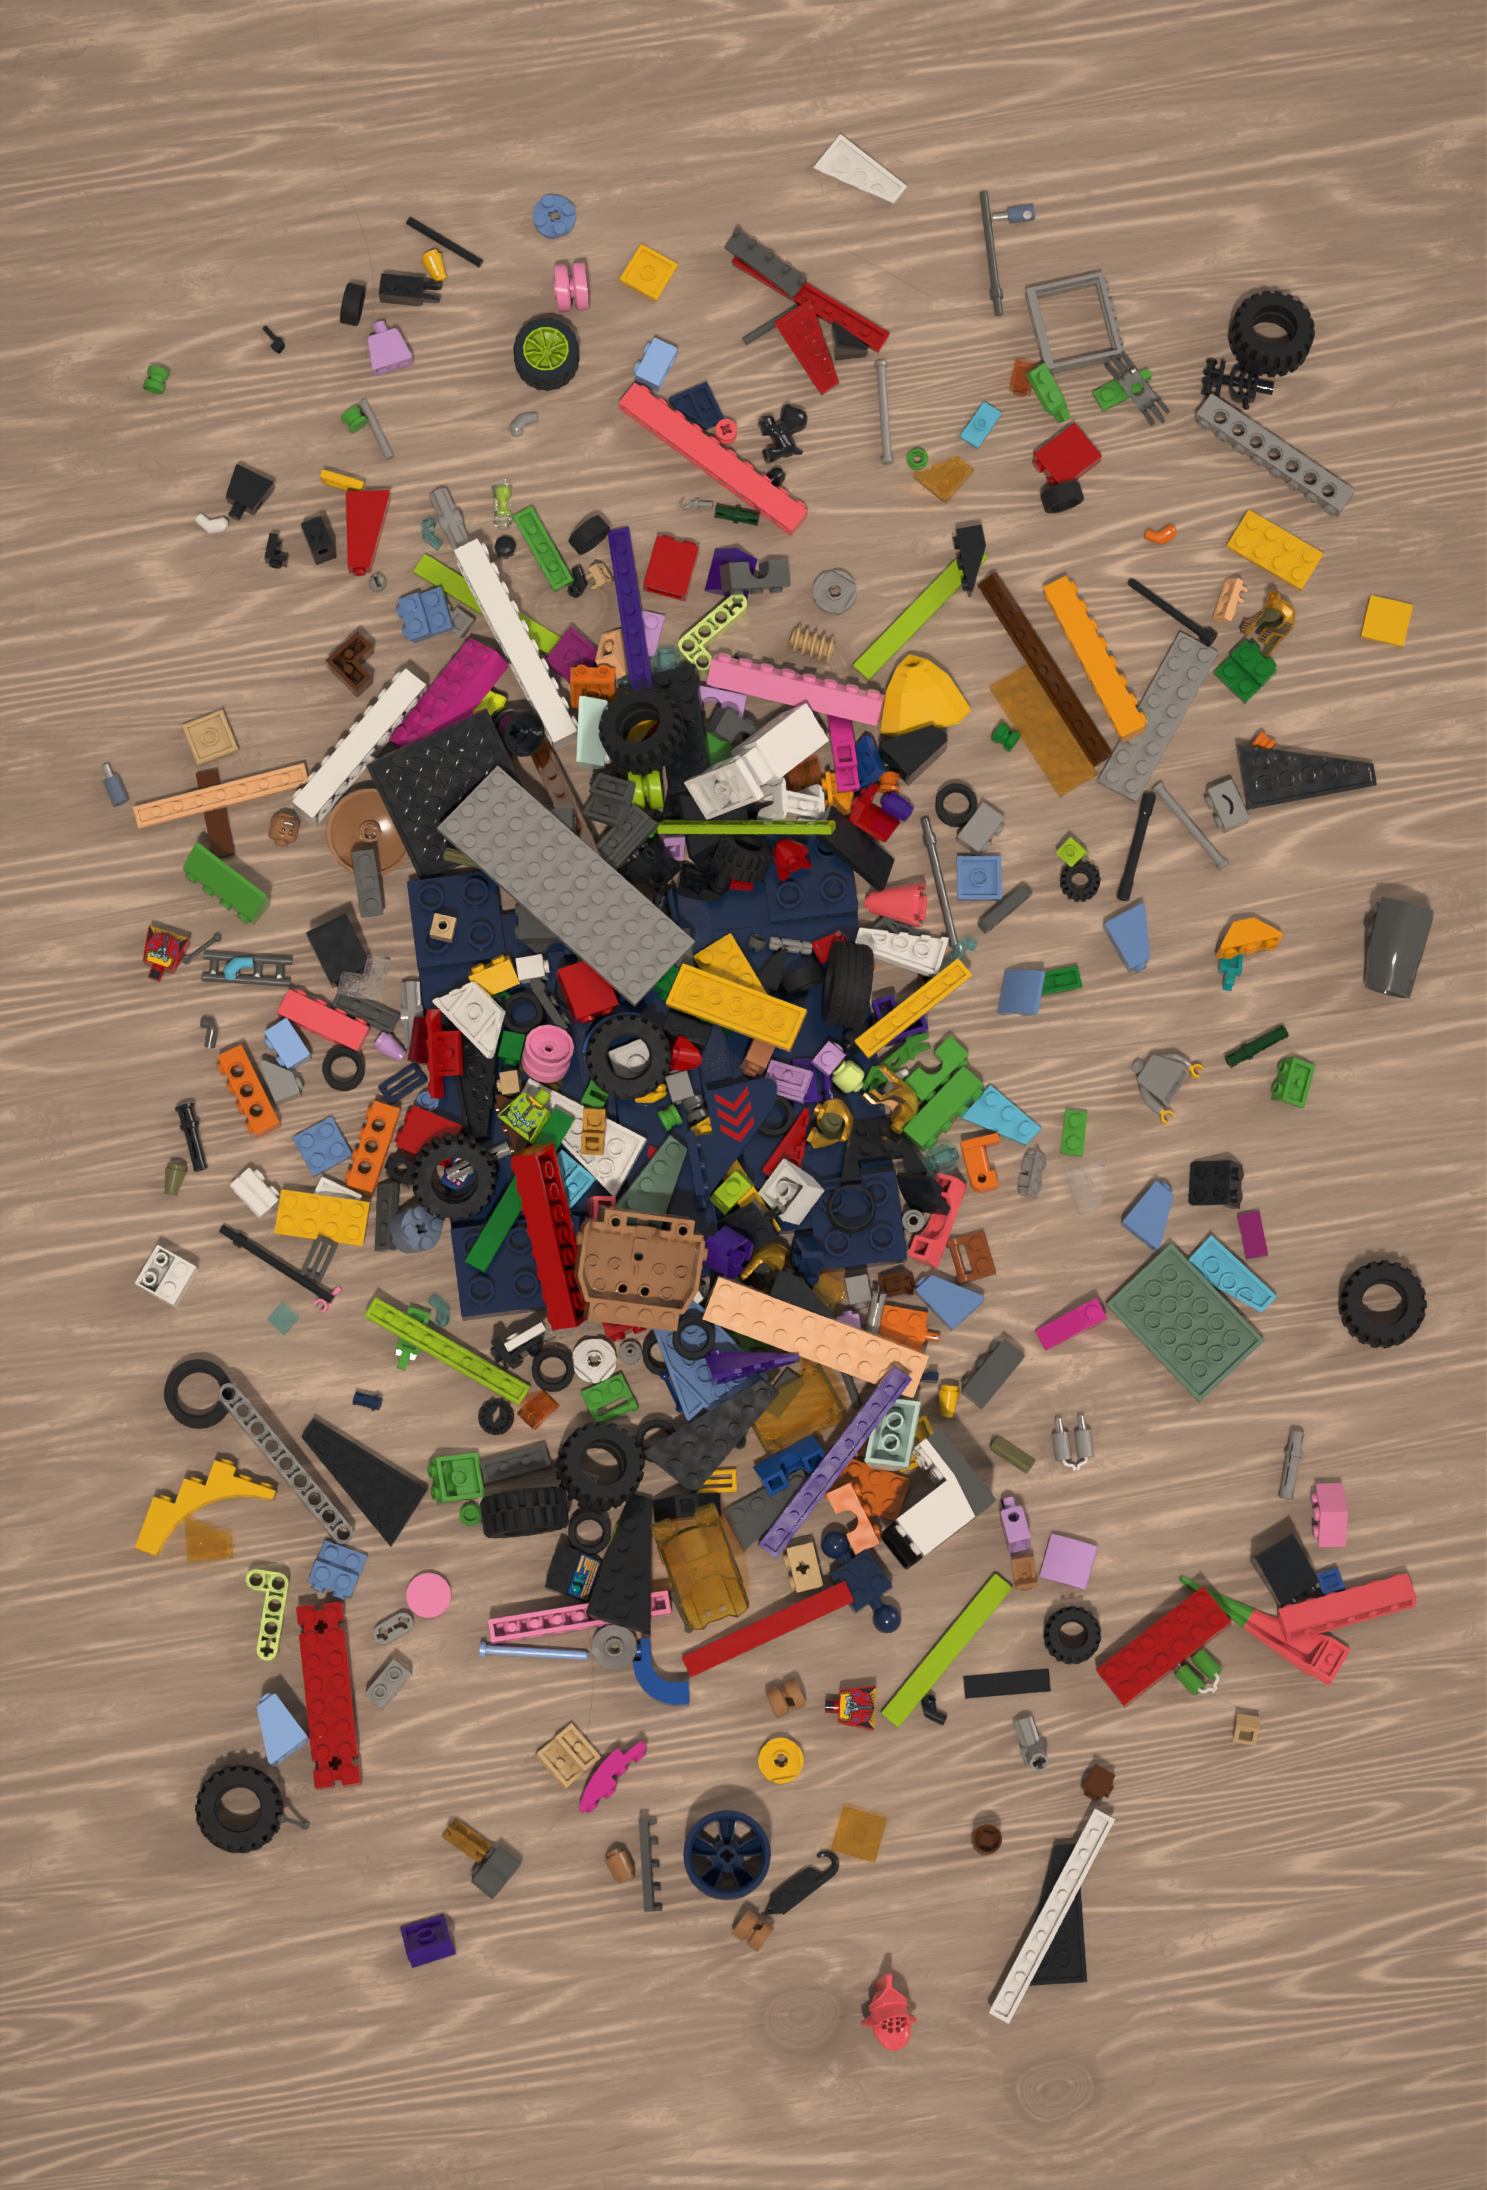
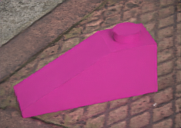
[1035,1298,1107,1351]

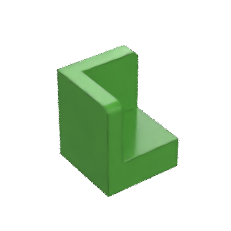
[579,1079,608,1107]

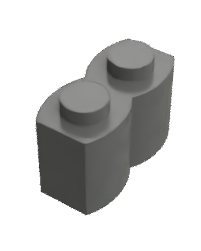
[471,1846,521,1899]

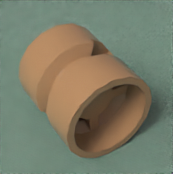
[765,1679,806,1718]
[732,1910,774,1952]

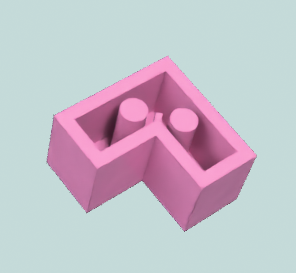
[1311,1483,1348,1547]

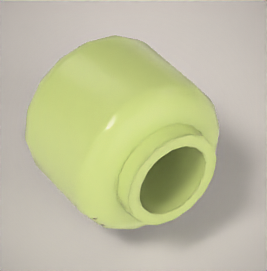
[832,1060,865,1093]

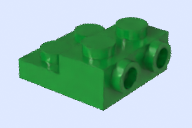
[1214,640,1277,704]

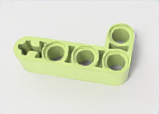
[678,595,747,676]
[246,1569,290,1662]

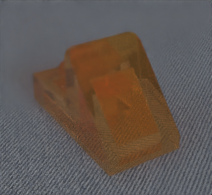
[517,1390,560,1430]

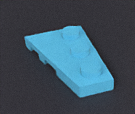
[961,1085,1041,1146]

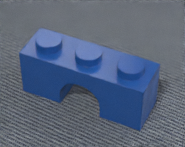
[753,1435,825,1497]

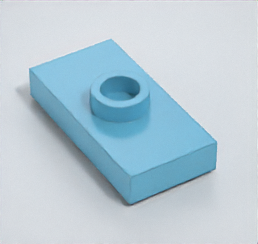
[960,402,1002,450]

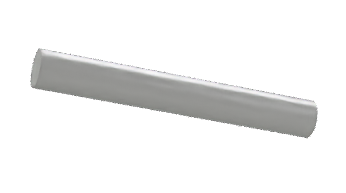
[359,399,394,460]

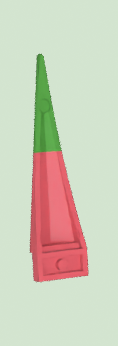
[1179,1577,1351,1686]

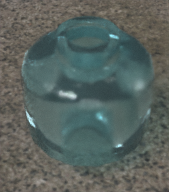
[652,648,681,673]
[924,1143,959,1175]

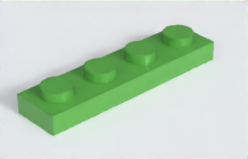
[513,506,573,593]

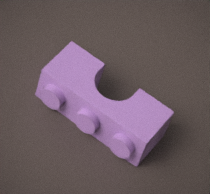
[699,683,747,718]

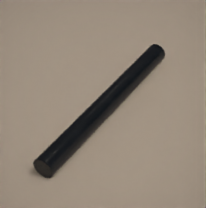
[406,217,484,268]

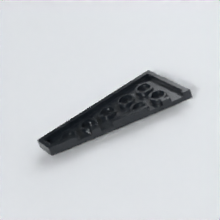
[1236,744,1377,810]
[442,996,505,1140]
[302,1418,428,1547]
[586,1494,652,1635]
[1029,1844,1087,1986]

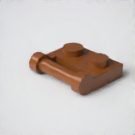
[946,1231,996,1285]

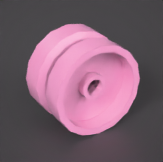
[553,262,589,313]
[521,1025,574,1083]

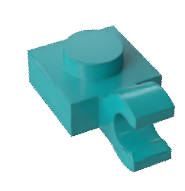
[1218,954,1243,991]

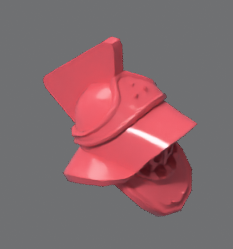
[861,1973,917,2051]

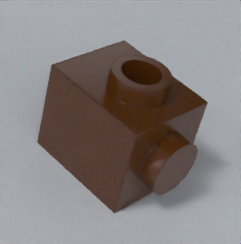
[1081,1764,1116,1801]

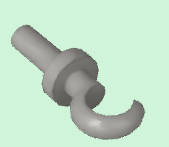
[679,498,713,510]

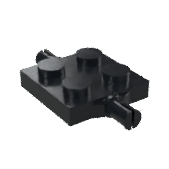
[717,1198,782,1253]

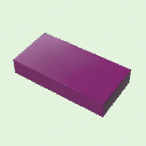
[1237,1211,1268,1260]

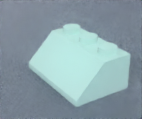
[576,696,610,769]
[865,1399,921,1471]

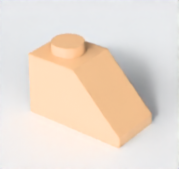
[595,629,628,679]

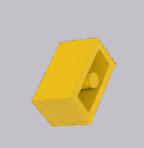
[468,954,520,996]

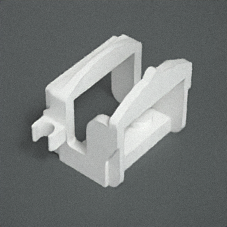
[757,777,825,835]

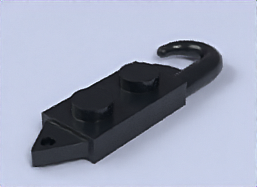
[765,1851,839,1915]

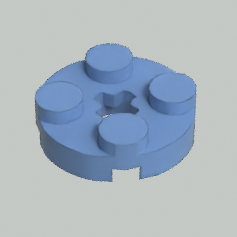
[533,195,576,239]

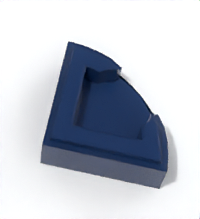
[920,1371,939,1383]

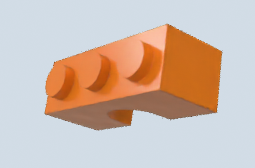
[826,1479,883,1554]

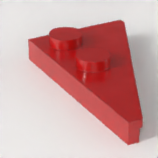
[760,1107,809,1177]

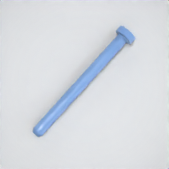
[479,1641,589,1660]

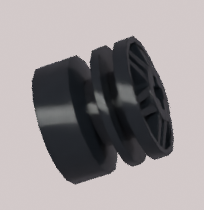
[491,707,544,757]

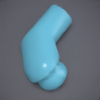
[223,957,253,980]

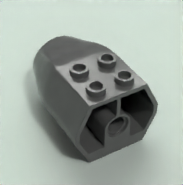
[1365,897,1434,999]

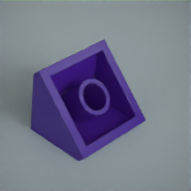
[705,548,757,599]

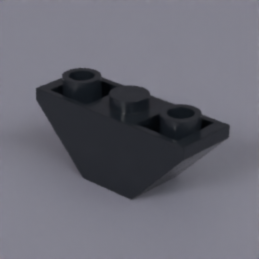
[652,1494,722,1523]

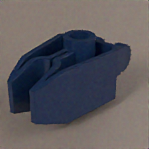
[790,1234,825,1286]

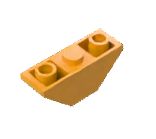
[1215,917,1283,959]

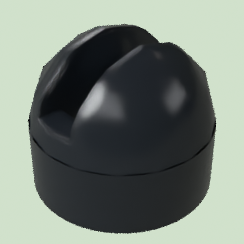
[766,467,786,487]

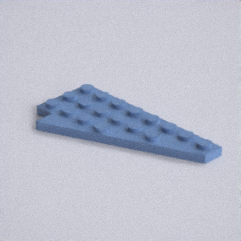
[641,1287,769,1422]

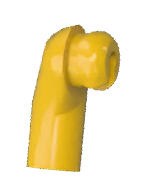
[635,1083,668,1103]

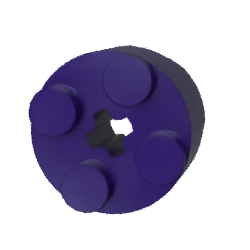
[702,1226,753,1279]

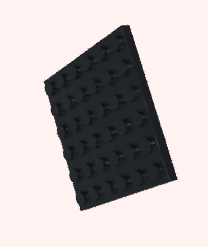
[366,708,523,880]

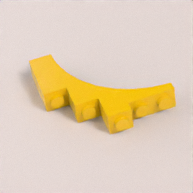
[135,1459,277,1557]

